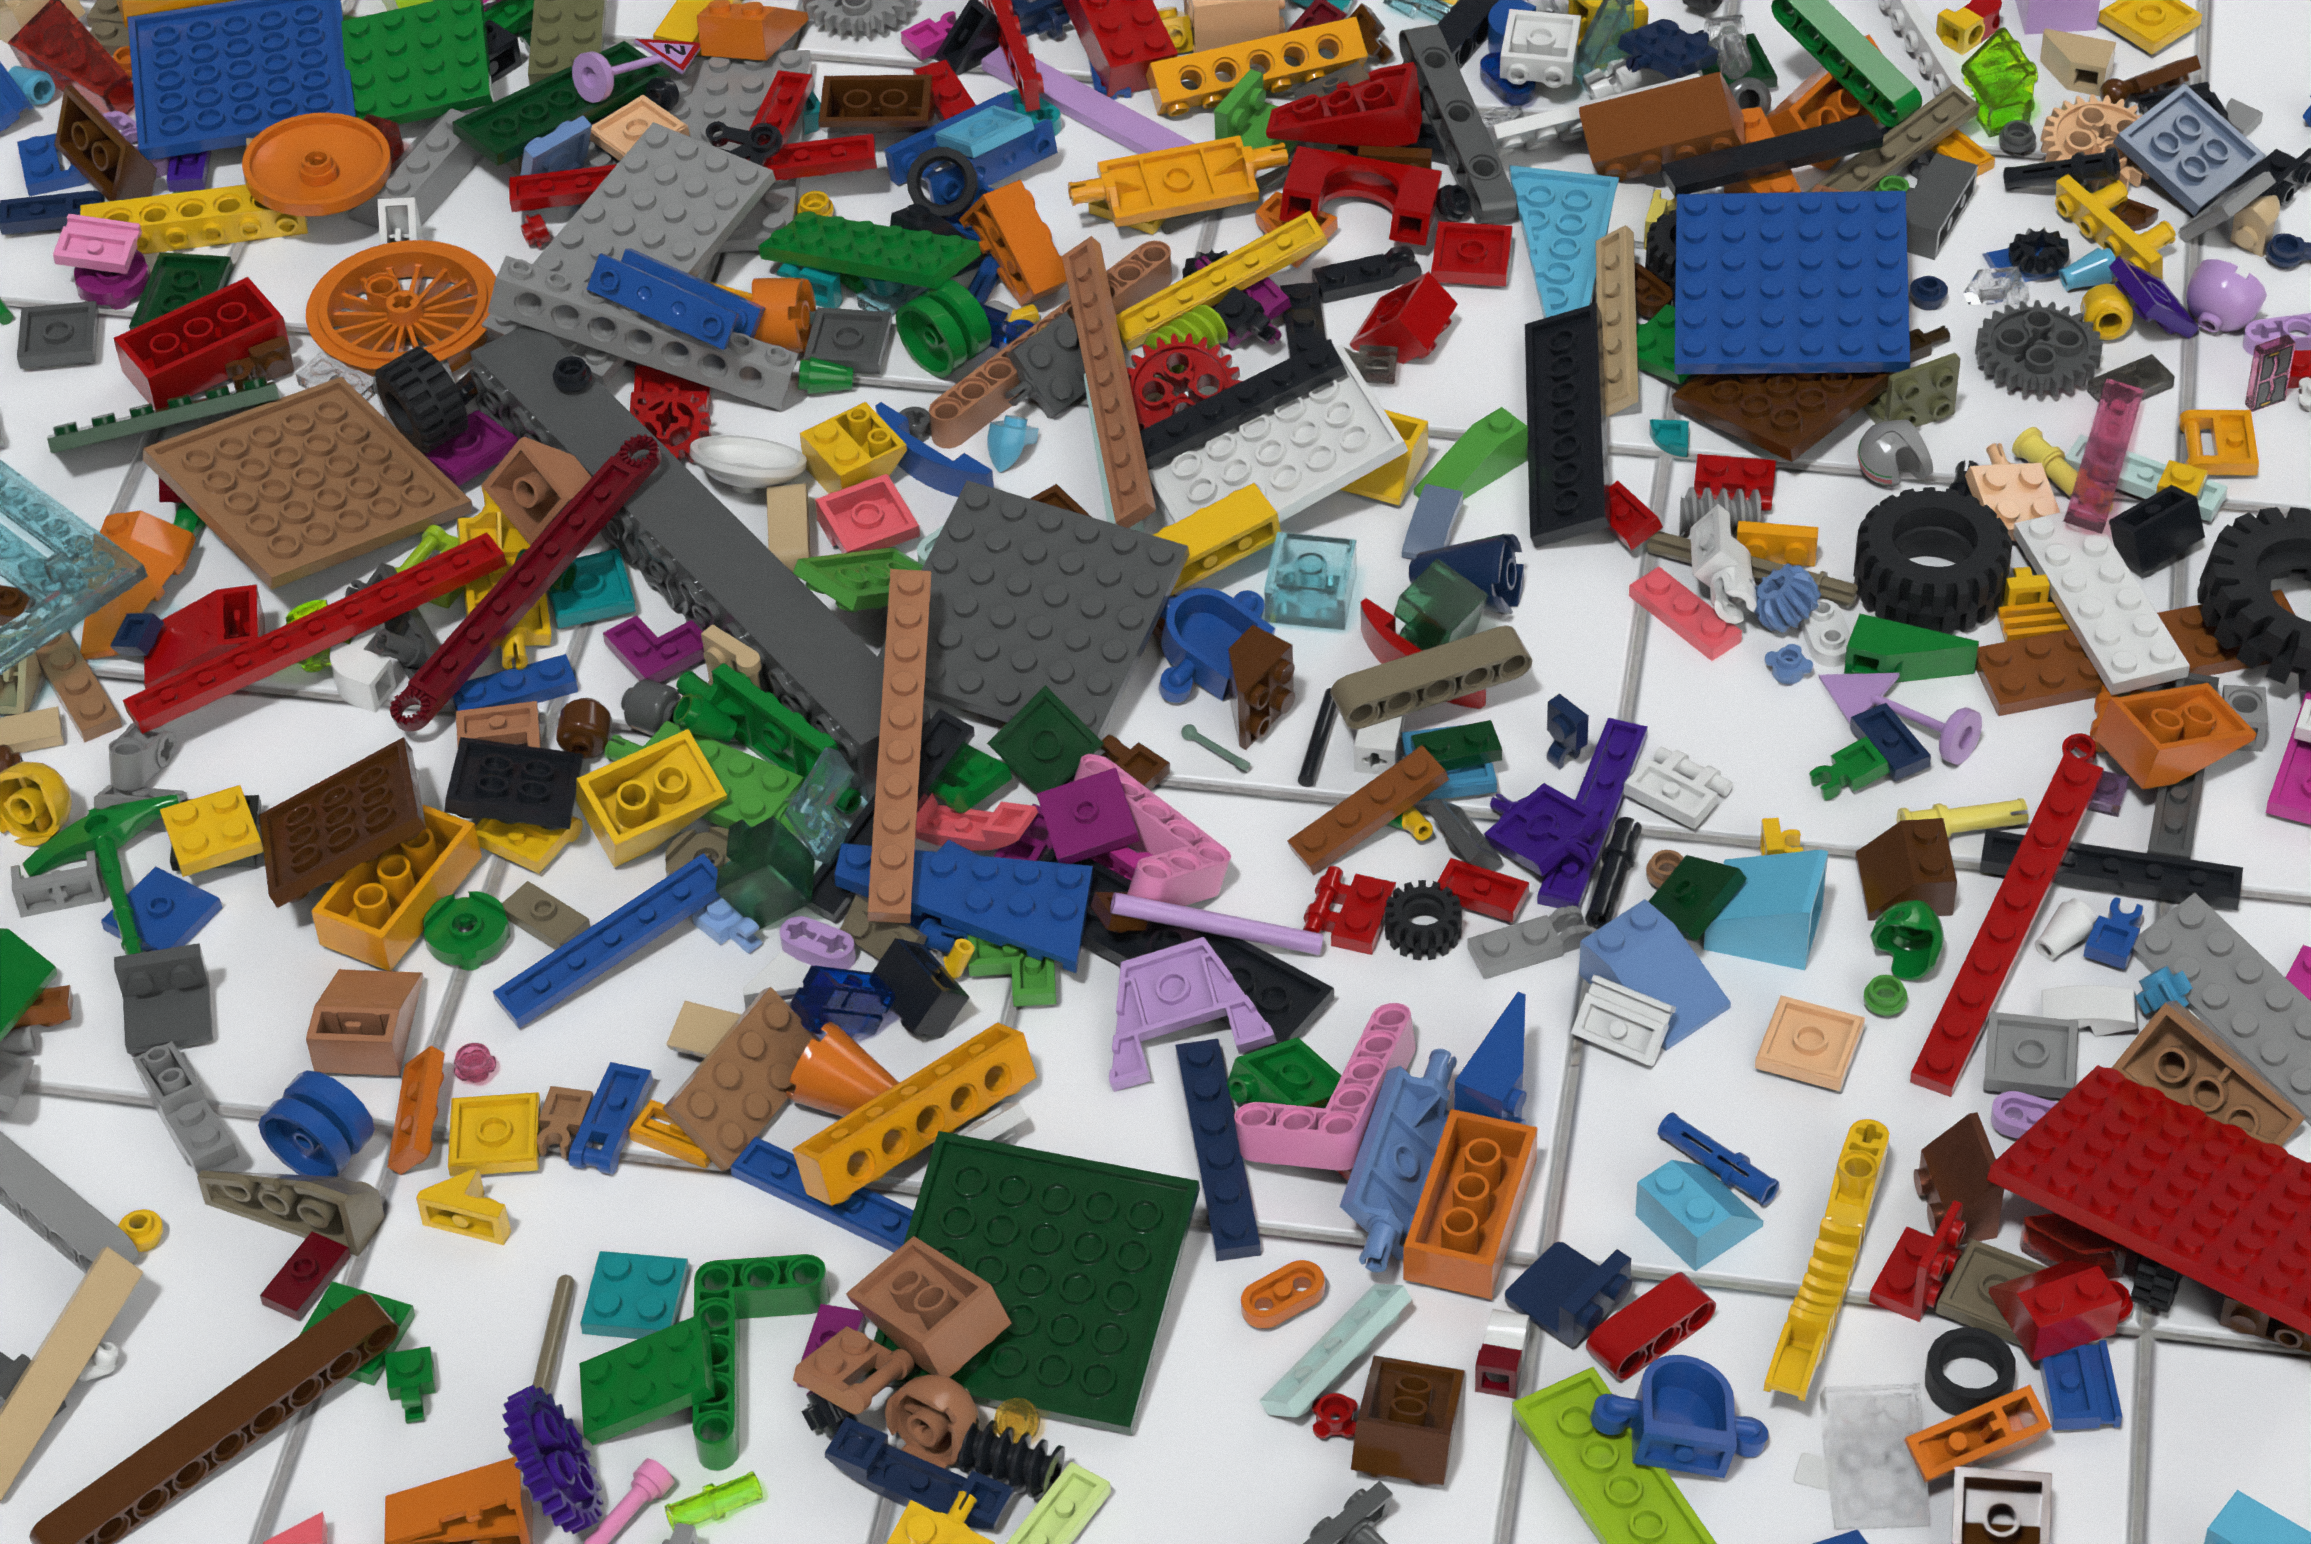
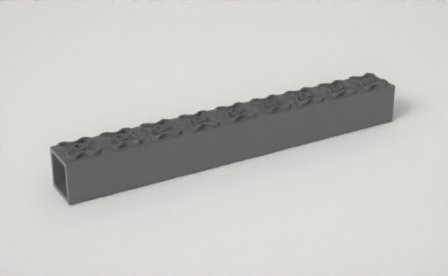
[470,325,930,802]

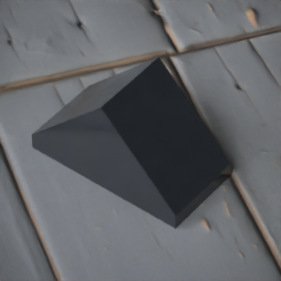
[934,0,999,75]

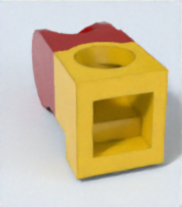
[1936,0,2002,55]

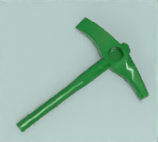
[22,794,182,955]

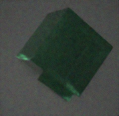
[1393,559,1489,651]
[715,816,815,930]

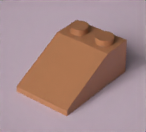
[846,1236,1012,1377]

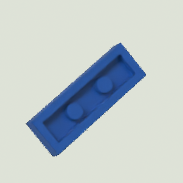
[452,654,578,711]

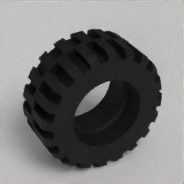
[1853,487,2012,635]

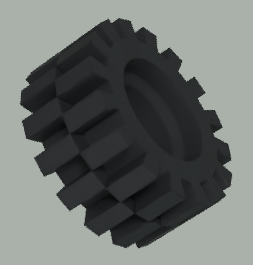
[1385,880,1462,960]
[2131,1255,2183,1313]

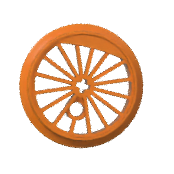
[306,240,496,384]

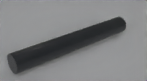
[1298,688,1337,787]

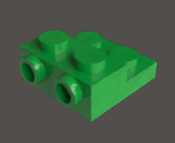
[1226,1037,1342,1108]

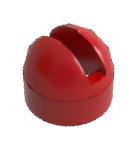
[2062,733,2097,764]

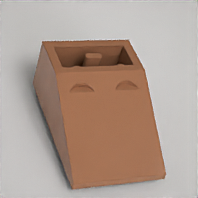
[306,969,424,1076]

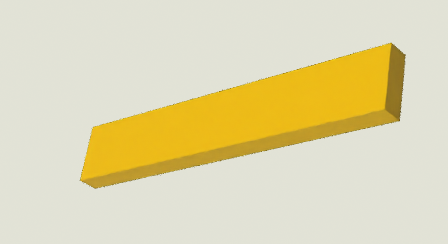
[1115,211,1328,351]

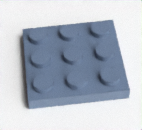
[2113,83,2266,216]

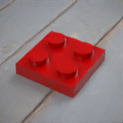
[1431,221,1513,286]

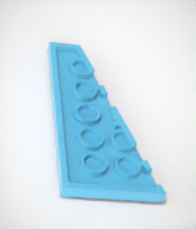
[1509,165,1619,318]

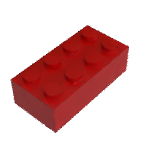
[1063,0,1178,97]
[113,277,291,410]

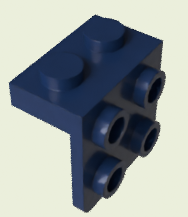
[1505,1242,1632,1348]

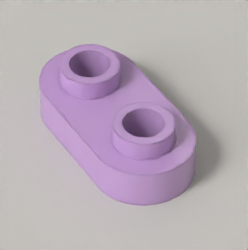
[1991,1091,2057,1139]

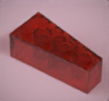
[7,0,135,115]

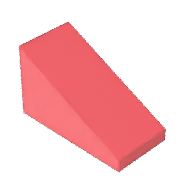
[263,1511,328,1544]

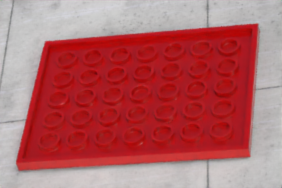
[1986,1065,2311,1336]

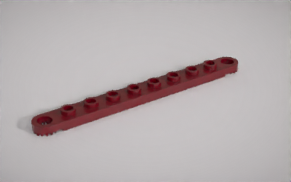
[389,434,662,732]

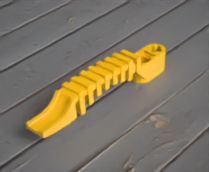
[1763,1119,1889,1401]

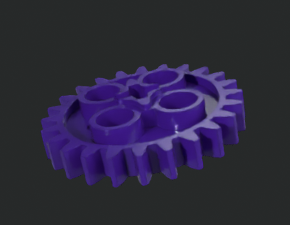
[502,1385,603,1534]

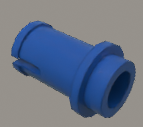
[914,918,968,954]

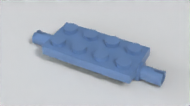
[1339,1049,1458,1273]

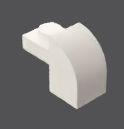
[330,623,397,713]

